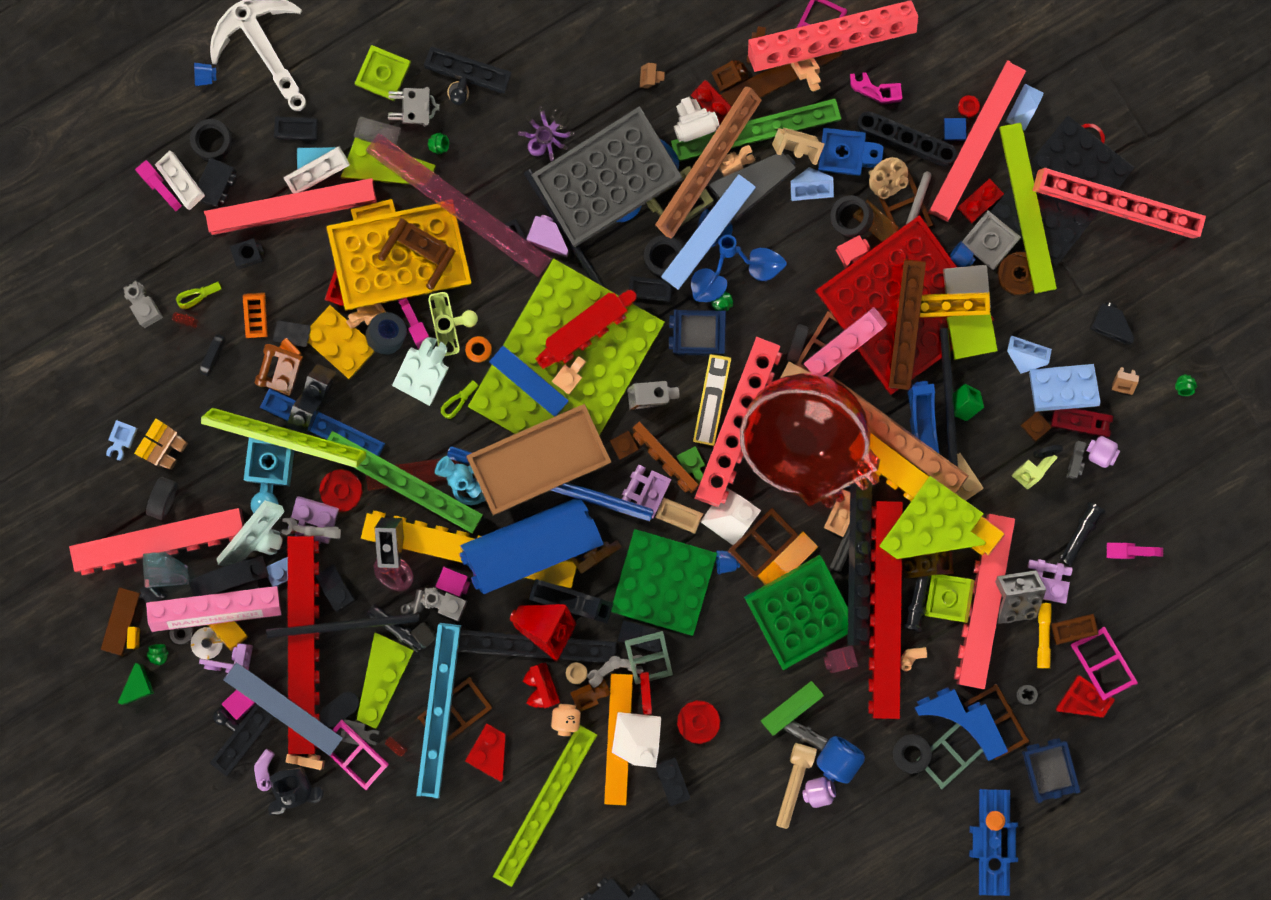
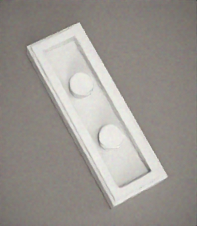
[284,146,350,194]
[155,151,205,210]

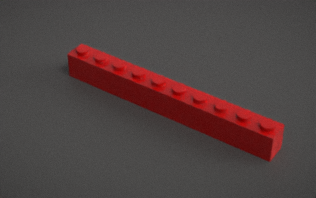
[868,501,903,719]
[288,536,320,754]

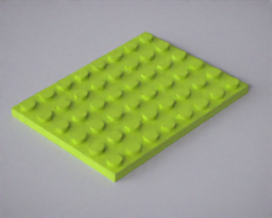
[468,258,665,436]

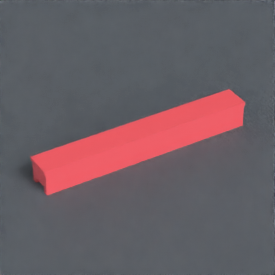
[928,60,1026,222]
[204,178,377,235]

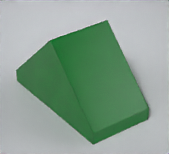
[118,663,154,705]

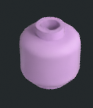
[1086,436,1120,468]
[802,777,836,808]

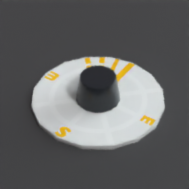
[191,627,223,659]

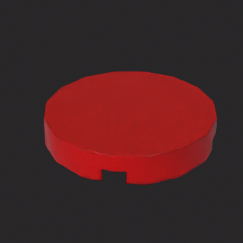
[319,469,363,512]
[640,672,652,715]
[677,701,720,744]

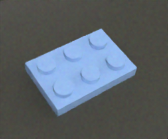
[1029,364,1100,412]

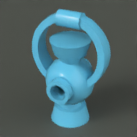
[435,456,485,505]

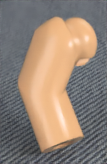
[900,647,927,671]

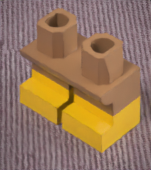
[134,419,188,470]

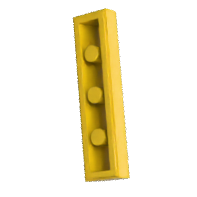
[919,292,990,317]

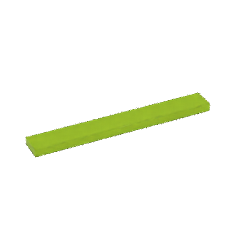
[999,123,1057,294]
[201,408,366,468]
[493,725,597,887]

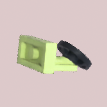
[1012,445,1063,490]

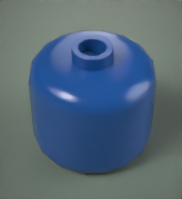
[816,736,865,784]

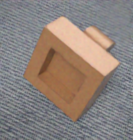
[640,63,665,89]
[1112,367,1139,395]

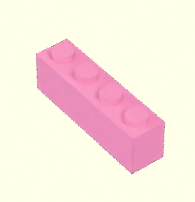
[804,307,887,380]

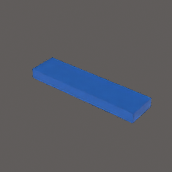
[489,346,569,417]

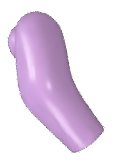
[254,748,275,791]

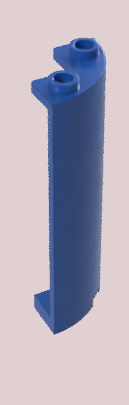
[459,498,604,594]

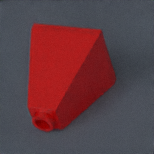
[510,604,576,661]

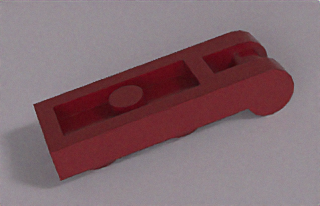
[1051,408,1114,438]

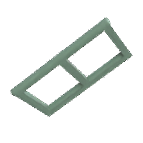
[625,631,673,684]
[916,723,983,789]

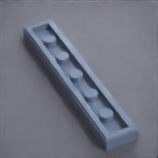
[223,662,343,756]

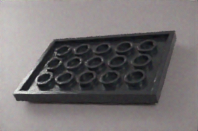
[991,115,1135,267]

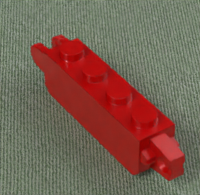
[535,289,637,369]

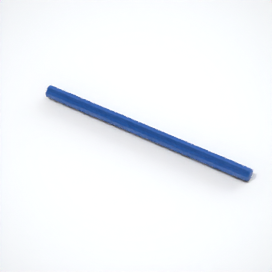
[447,447,654,521]

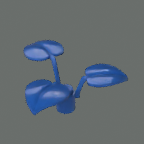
[691,209,787,302]

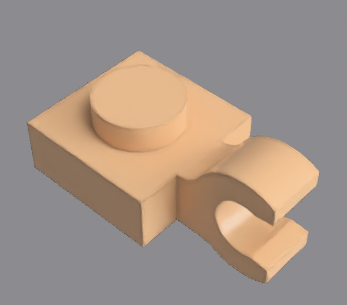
[791,58,821,92]
[718,145,755,177]
[346,303,386,329]
[552,356,586,395]

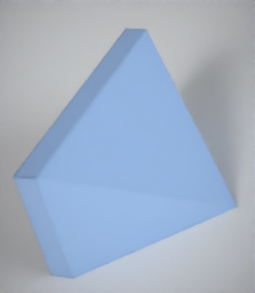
[1005,84,1044,131]
[790,167,834,201]
[1007,336,1052,374]

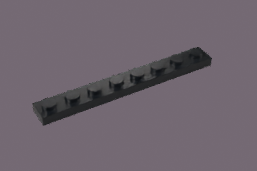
[848,472,872,645]

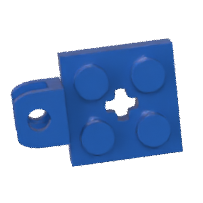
[818,128,883,176]

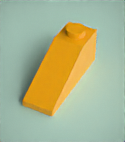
[757,532,818,585]

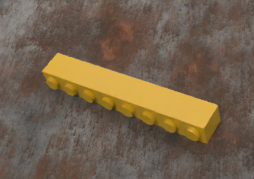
[850,429,1004,556]

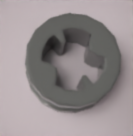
[1017,685,1038,705]

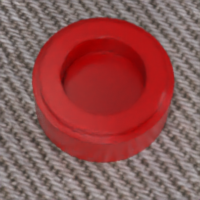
[958,95,980,118]

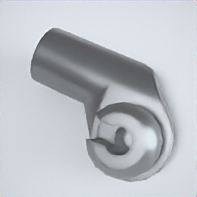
[401,590,425,615]

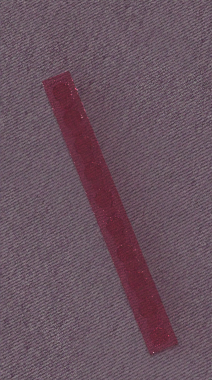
[366,133,551,277]

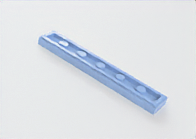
[661,174,756,290]

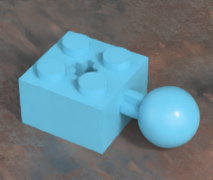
[244,437,294,513]

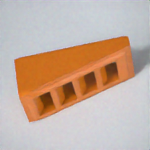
[243,293,268,338]

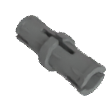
[783,720,828,751]

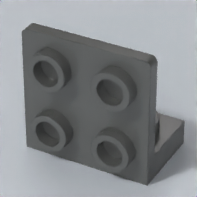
[995,570,1046,624]

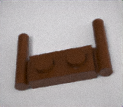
[378,218,456,290]

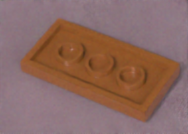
[633,422,698,494]

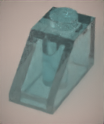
[143,552,189,587]

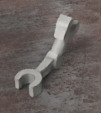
[281,517,341,538]
[587,655,645,688]

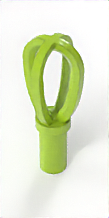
[176,282,221,309]
[441,380,478,419]

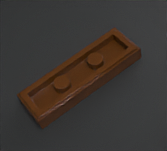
[101,587,141,656]

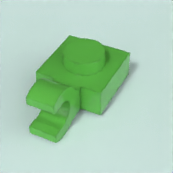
[676,446,705,486]

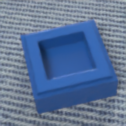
[944,118,966,141]

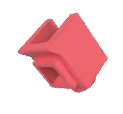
[836,235,871,268]

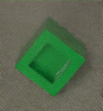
[953,384,984,421]

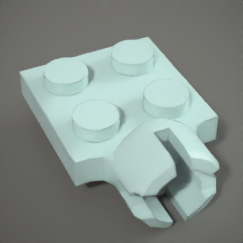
[392,337,449,406]

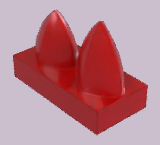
[691,80,732,125]
[958,179,1004,224]
[523,662,560,709]

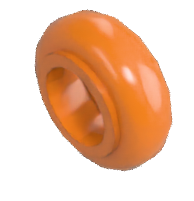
[465,336,492,363]

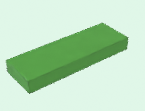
[761,681,824,736]

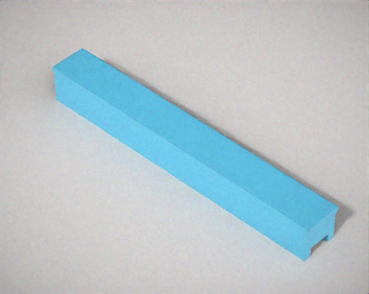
[417,623,461,798]

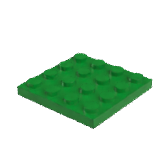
[611,529,717,636]
[744,555,848,670]

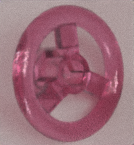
[374,559,413,591]

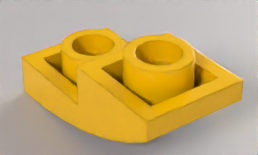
[208,621,247,651]

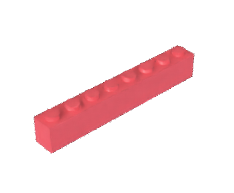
[69,508,245,575]
[954,514,1015,689]

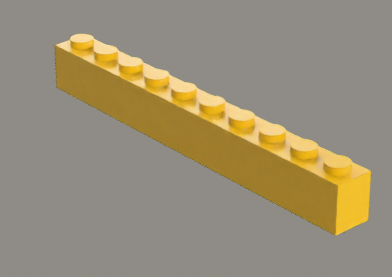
[361,510,577,589]

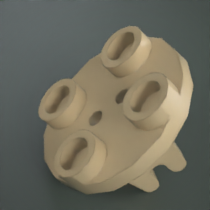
[868,157,909,199]

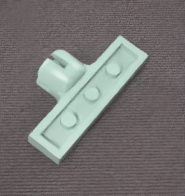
[217,500,284,567]

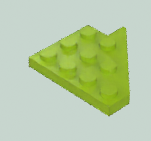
[879,476,986,559]

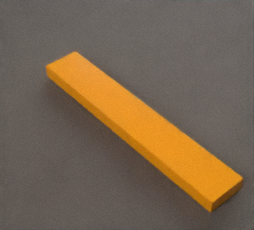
[604,674,633,805]

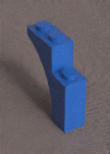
[908,381,939,469]
[914,687,1008,761]

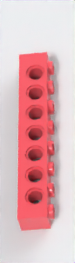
[748,0,918,72]
[1032,168,1206,238]
[694,337,782,508]

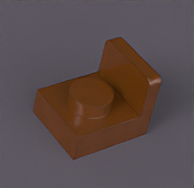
[711,60,749,91]

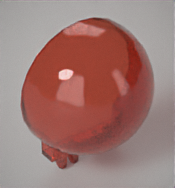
[740,373,880,508]

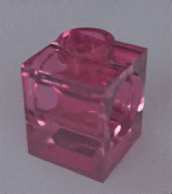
[824,645,858,673]

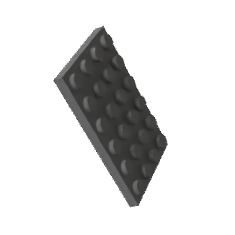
[532,106,683,247]

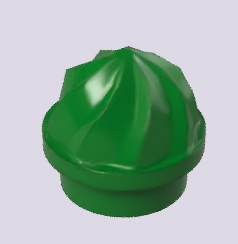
[428,133,449,154]
[711,291,733,312]
[1175,374,1197,396]
[147,644,169,666]

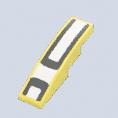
[693,354,731,446]

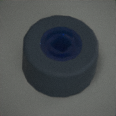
[366,312,407,355]

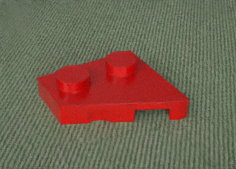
[1055,675,1115,717]

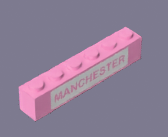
[146,586,282,632]

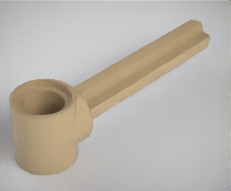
[776,743,817,829]

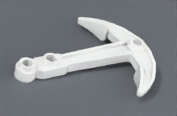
[210,0,306,111]

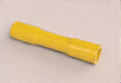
[1037,603,1051,668]

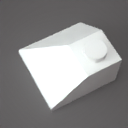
[700,488,761,545]
[612,712,661,768]

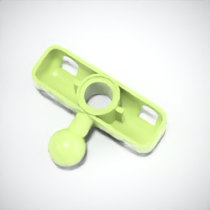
[429,292,478,356]

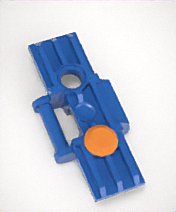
[969,789,1018,896]

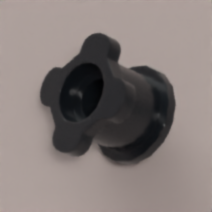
[139,583,167,603]

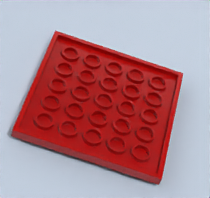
[815,215,994,395]

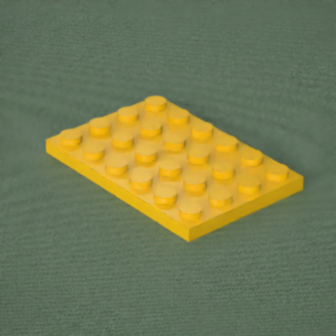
[326,201,471,311]

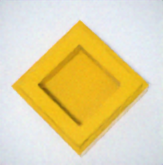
[127,627,140,649]

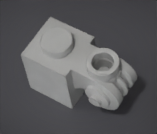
[123,281,163,328]
[420,587,468,621]

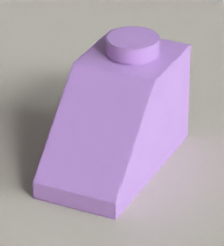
[527,215,569,257]

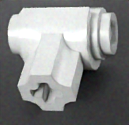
[674,97,720,143]

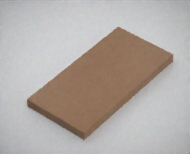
[466,404,611,516]

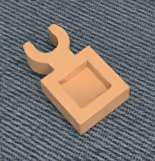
[285,754,325,770]

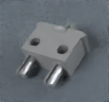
[388,87,439,127]

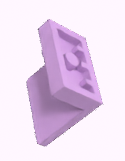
[199,643,253,673]

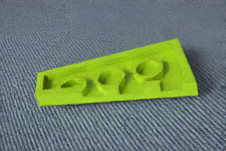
[341,138,436,186]
[357,632,414,729]

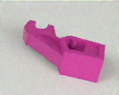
[850,73,902,105]
[135,160,182,211]
[398,298,429,350]
[1107,543,1163,559]

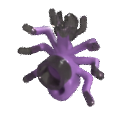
[518,106,575,161]

